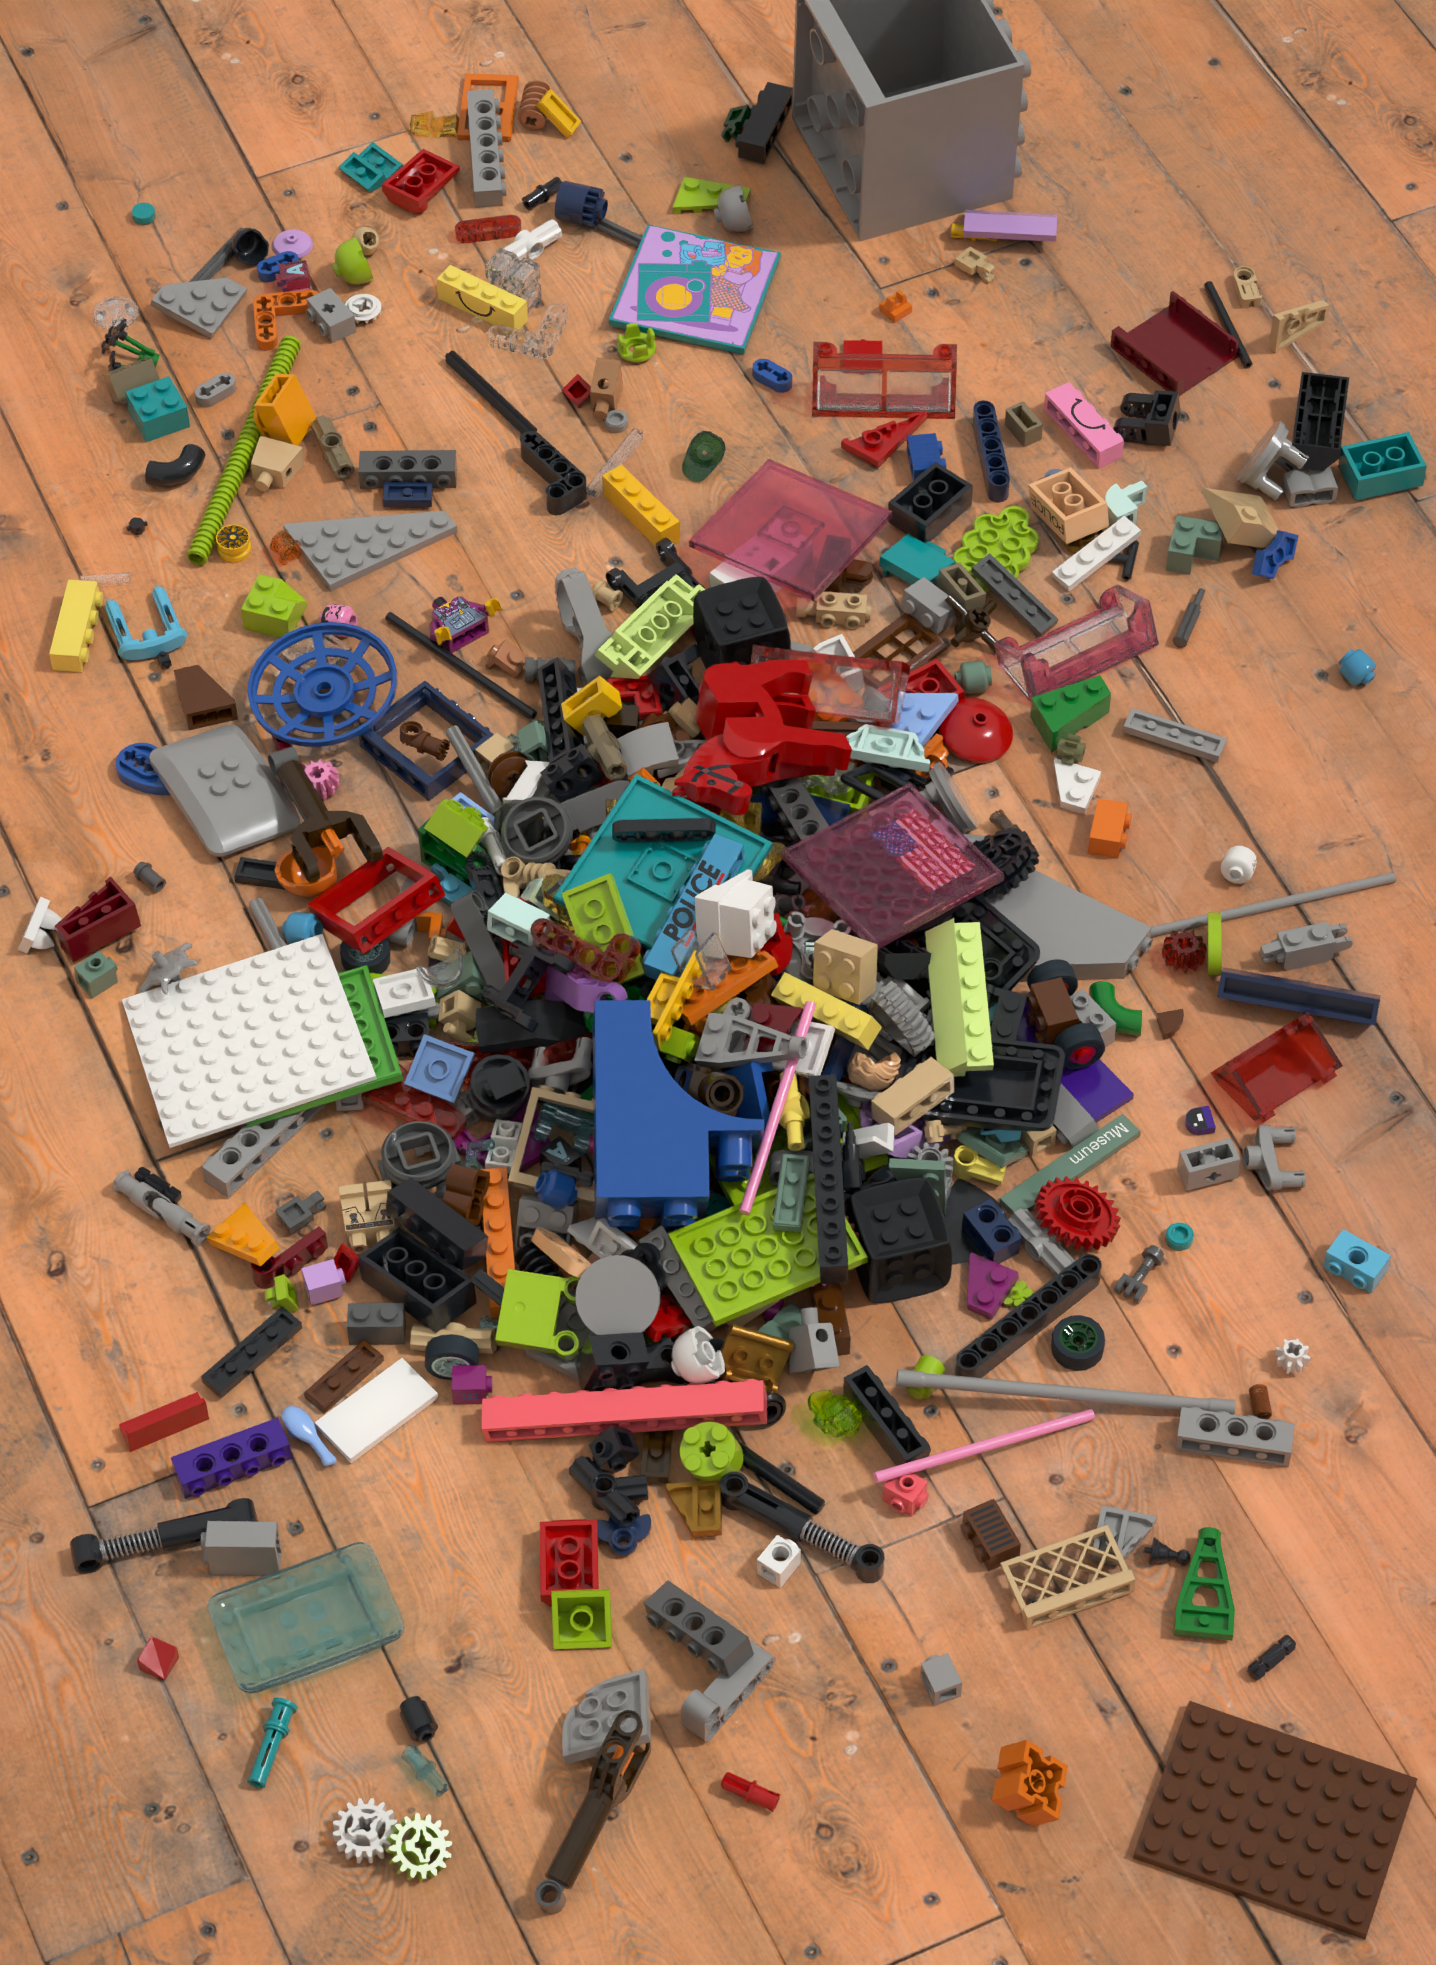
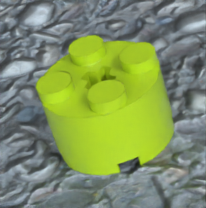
[680,1422,743,1482]

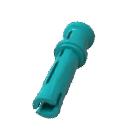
[247,1698,298,1788]

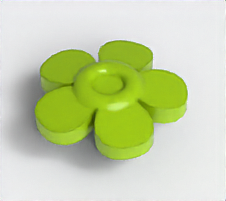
[1003,1281,1033,1307]

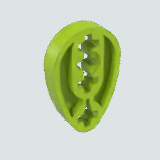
[1208,912,1222,976]

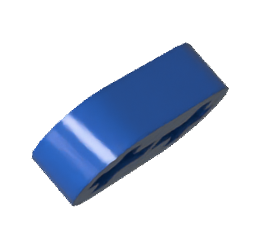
[257,251,299,282]
[752,359,792,393]

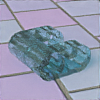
[532,1101,593,1157]

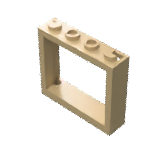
[508,1085,594,1207]

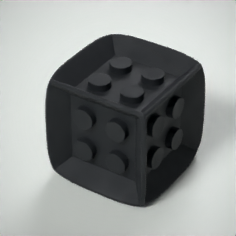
[693,577,791,669]
[846,1178,952,1303]

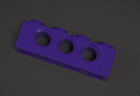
[171,1417,292,1499]

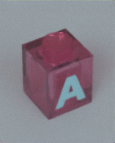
[275,260,311,292]

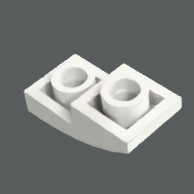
[485,1119,523,1174]

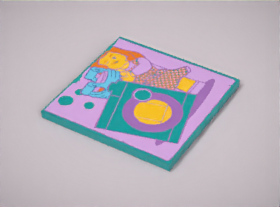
[609,224,781,354]

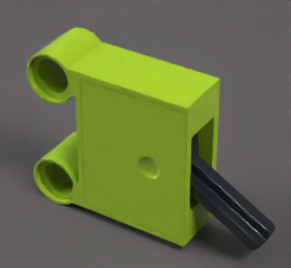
[471,1269,580,1360]

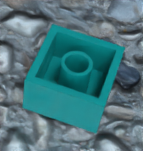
[125,376,190,442]

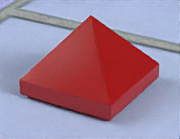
[333,1243,359,1282]

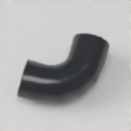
[145,444,206,486]

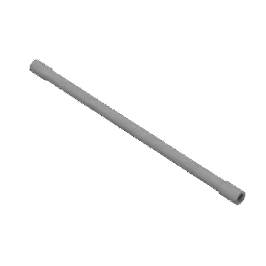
[896,1369,1235,1415]

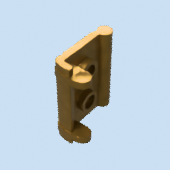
[719,1324,794,1393]

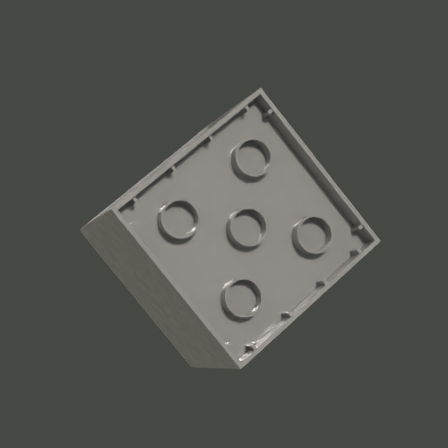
[792,0,1031,241]

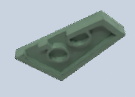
[889,1158,946,1217]

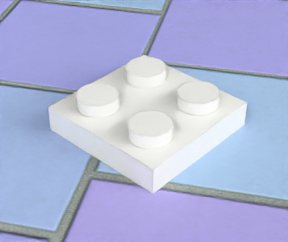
[373,967,436,1018]

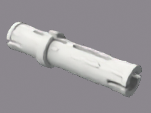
[480,817,508,875]

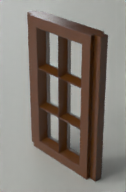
[852,613,948,690]

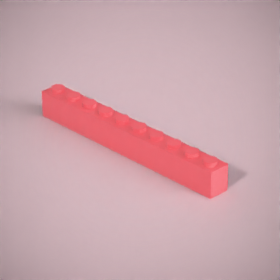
[481,1379,767,1442]

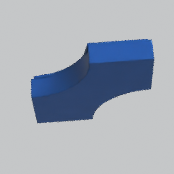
[1252,530,1298,579]

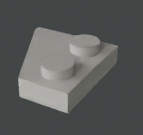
[1091,1505,1156,1566]

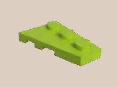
[673,177,751,214]

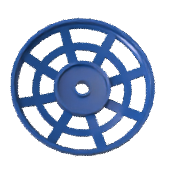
[248,622,398,747]

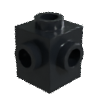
[589,1426,640,1473]

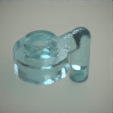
[459,1139,495,1169]

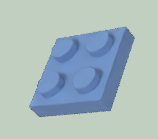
[404,1034,475,1104]

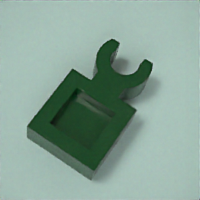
[721,105,751,142]

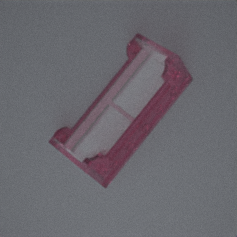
[994,584,1159,702]

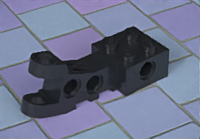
[575,1332,733,1392]

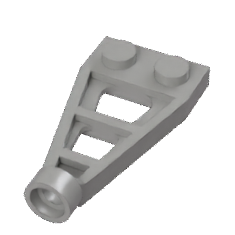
[694,1013,808,1068]

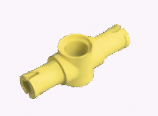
[779,1072,810,1151]

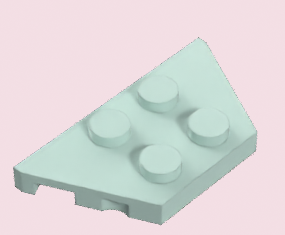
[846,724,930,772]

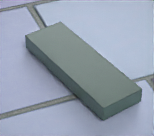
[773,1153,810,1232]

